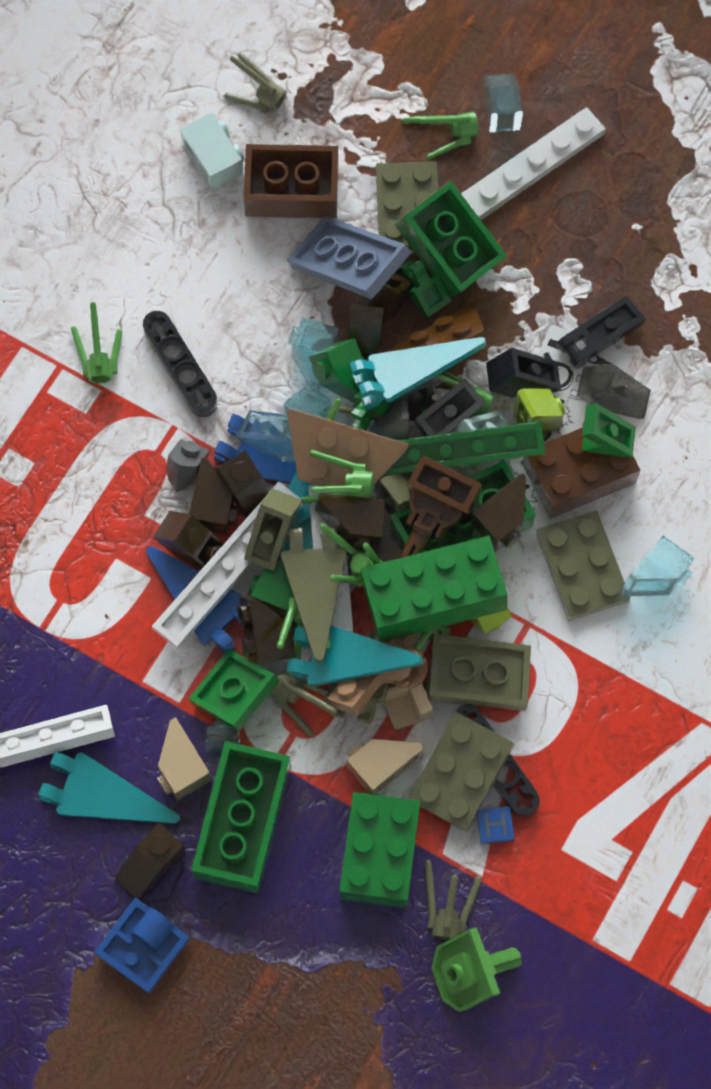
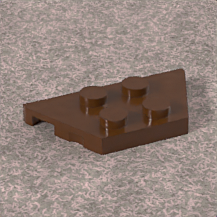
[387,302,487,352]

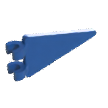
[214,414,297,484]
[146,546,244,654]

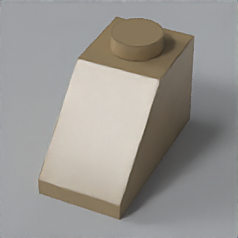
[157,717,212,801]
[347,739,424,795]

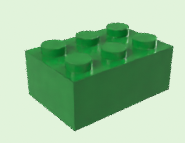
[394,181,507,298]
[340,792,420,908]

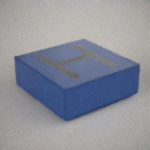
[477,806,514,845]

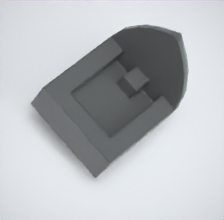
[166,439,210,492]

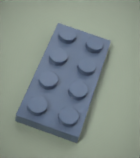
[287,215,411,299]

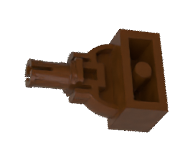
[399,455,482,558]

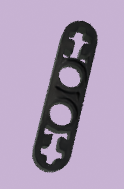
[143,311,218,417]
[455,705,540,818]

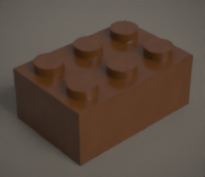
[244,144,339,218]
[522,427,641,519]

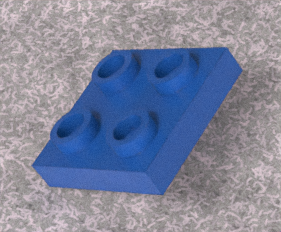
[94,897,190,994]

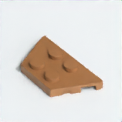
[287,408,409,486]

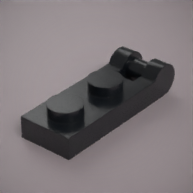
[556,295,646,369]

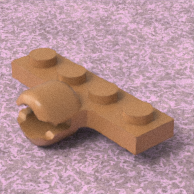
[327,632,428,716]

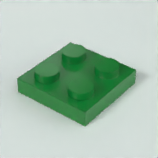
[188,649,279,732]

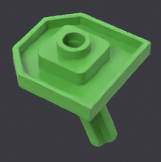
[431,928,522,1012]

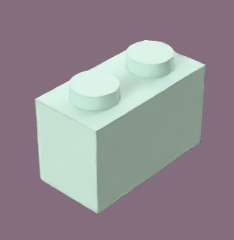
[180,113,245,190]

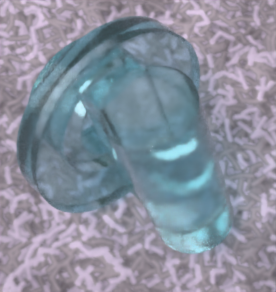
[206,720,240,751]

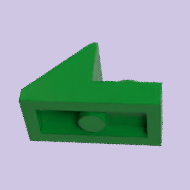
[582,403,636,458]

